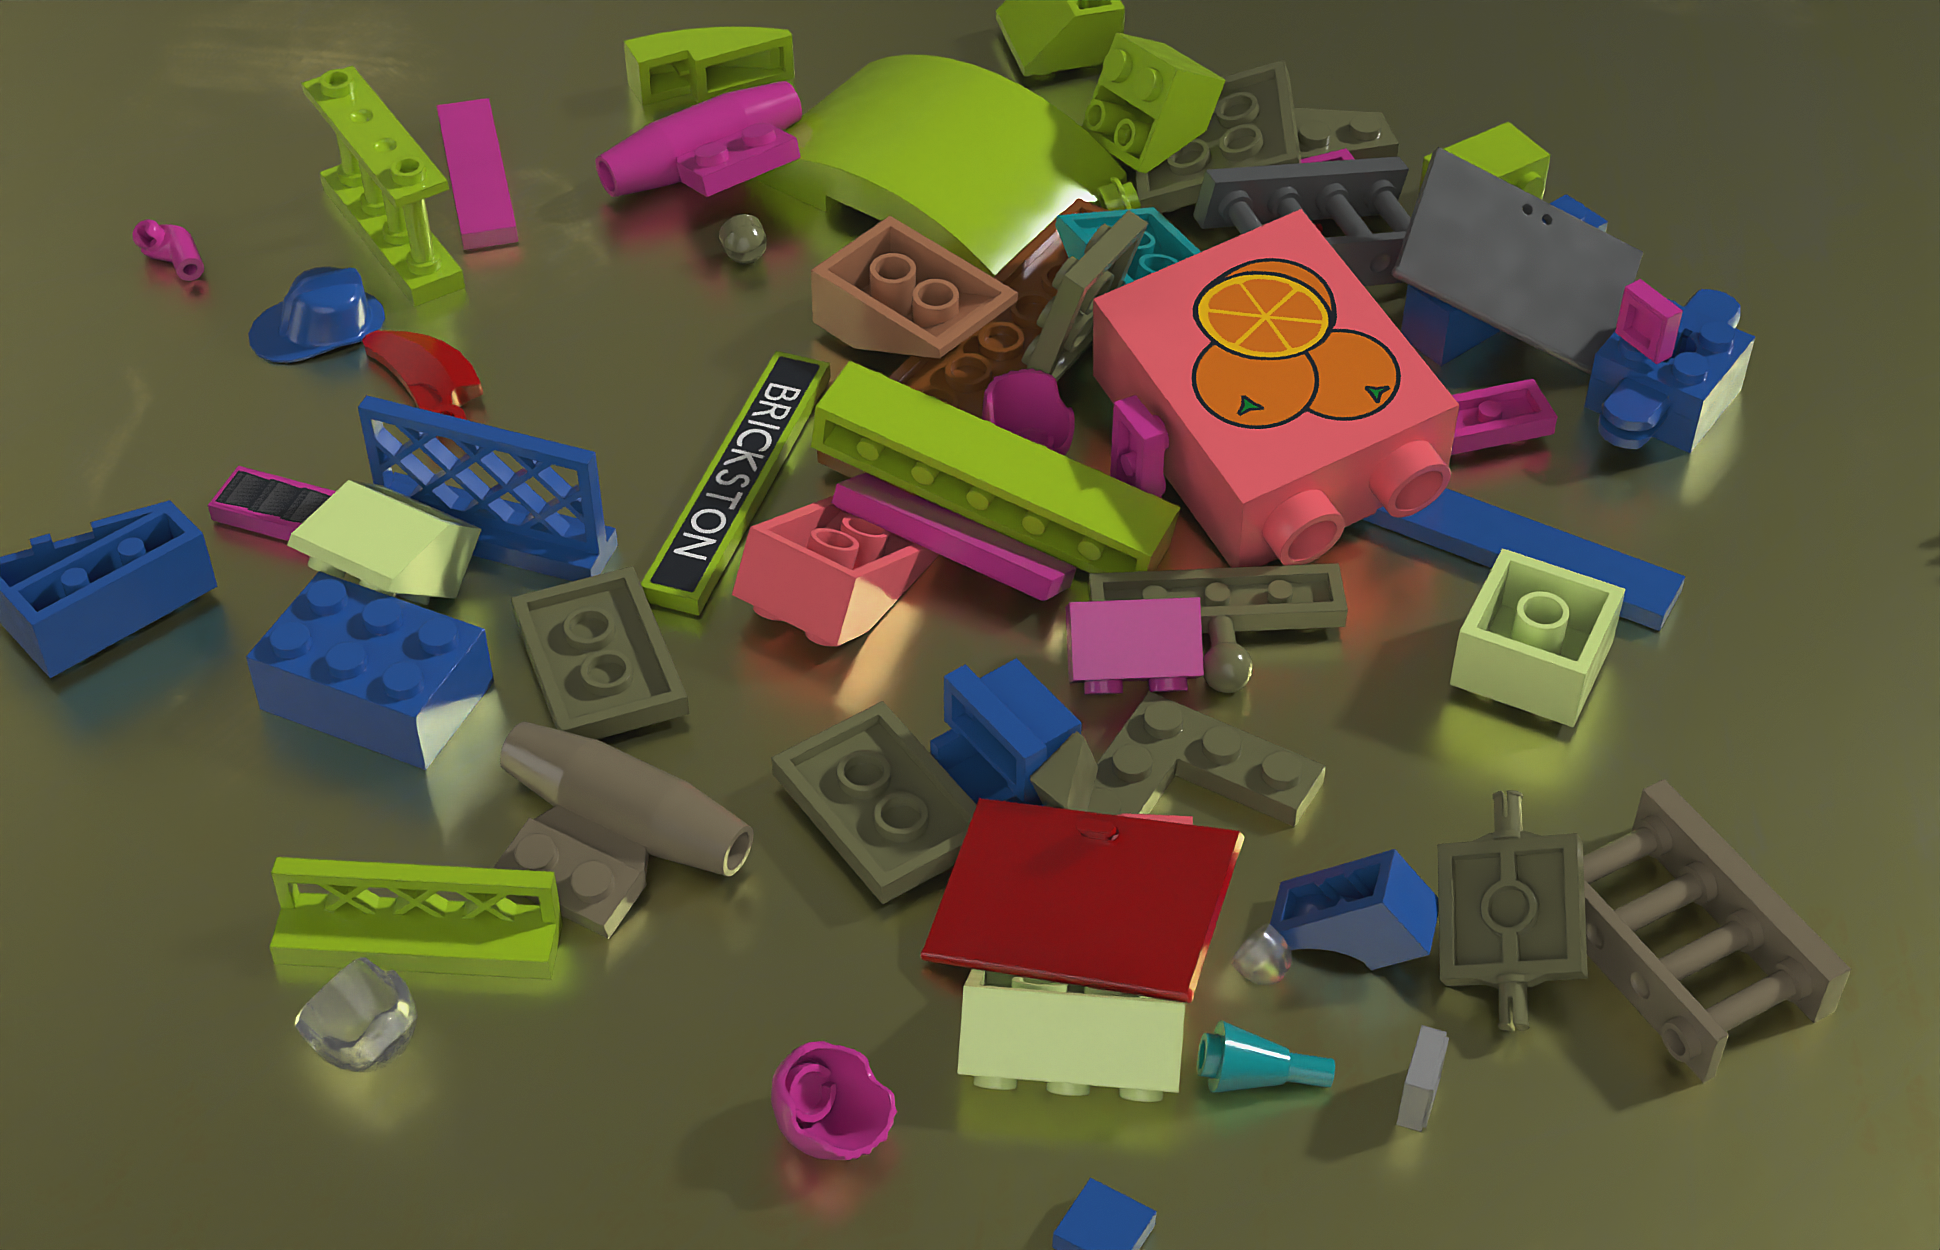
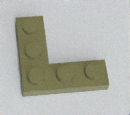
[1087,691,1326,827]

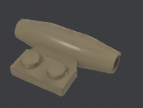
[493,721,754,939]

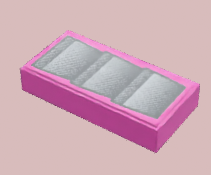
[208,466,336,541]

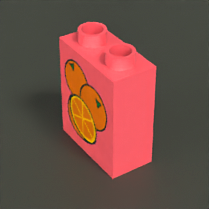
[1093,209,1459,568]

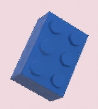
[246,571,494,770]

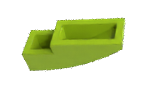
[624,27,794,106]

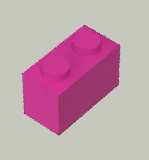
[1065,597,1204,695]

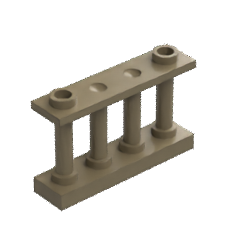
[1583,779,1851,1083]

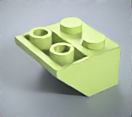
[287,480,482,604]

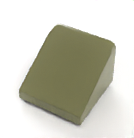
[1030,731,1098,812]

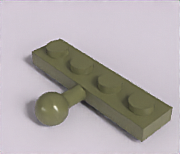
[1088,563,1348,693]

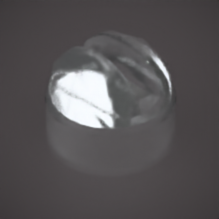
[1230,923,1293,986]

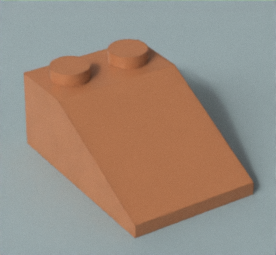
[811,216,1018,359]

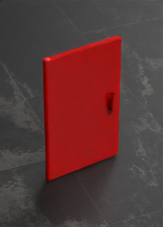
[921,798,1244,1003]

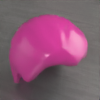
[982,369,1075,456]
[771,1041,897,1160]

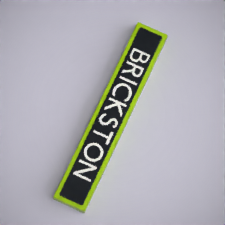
[641,351,831,616]

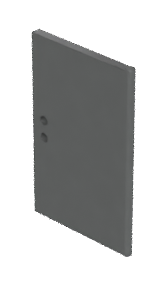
[1391,147,1643,375]

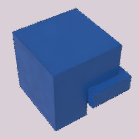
[930,658,1082,806]

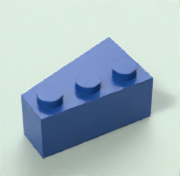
[0,500,218,678]

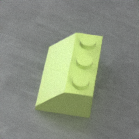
[957,968,1185,1102]

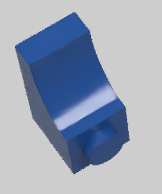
[1267,849,1439,970]

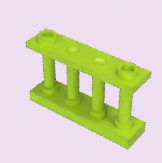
[301,65,465,307]

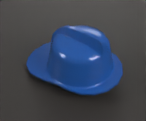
[248,266,385,363]

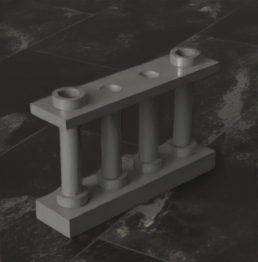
[1193,156,1411,286]

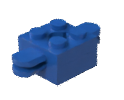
[1584,289,1755,453]

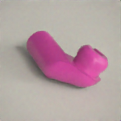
[132,219,205,281]

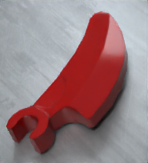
[362,330,483,440]

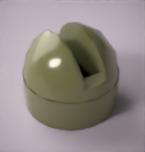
[719,214,766,264]

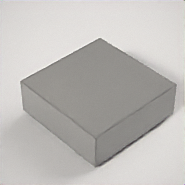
[1396,1025,1449,1132]

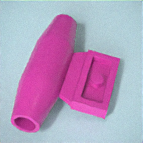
[596,81,802,197]

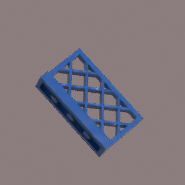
[358,395,618,581]

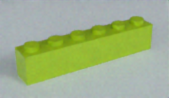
[811,361,1180,573]

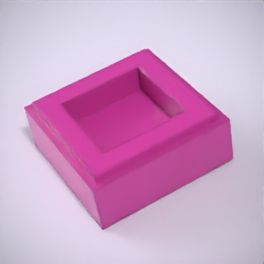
[1615,279,1683,364]

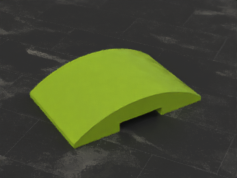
[753,55,1127,278]

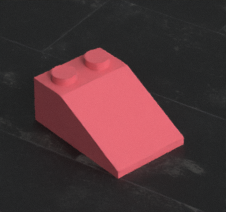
[732,496,940,647]

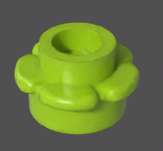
[1097,177,1141,211]

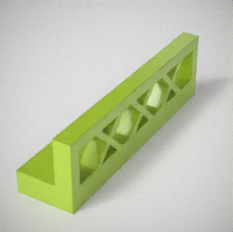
[269,857,563,979]

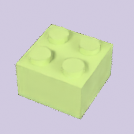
[1450,548,1626,727]

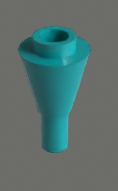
[1197,1020,1335,1093]

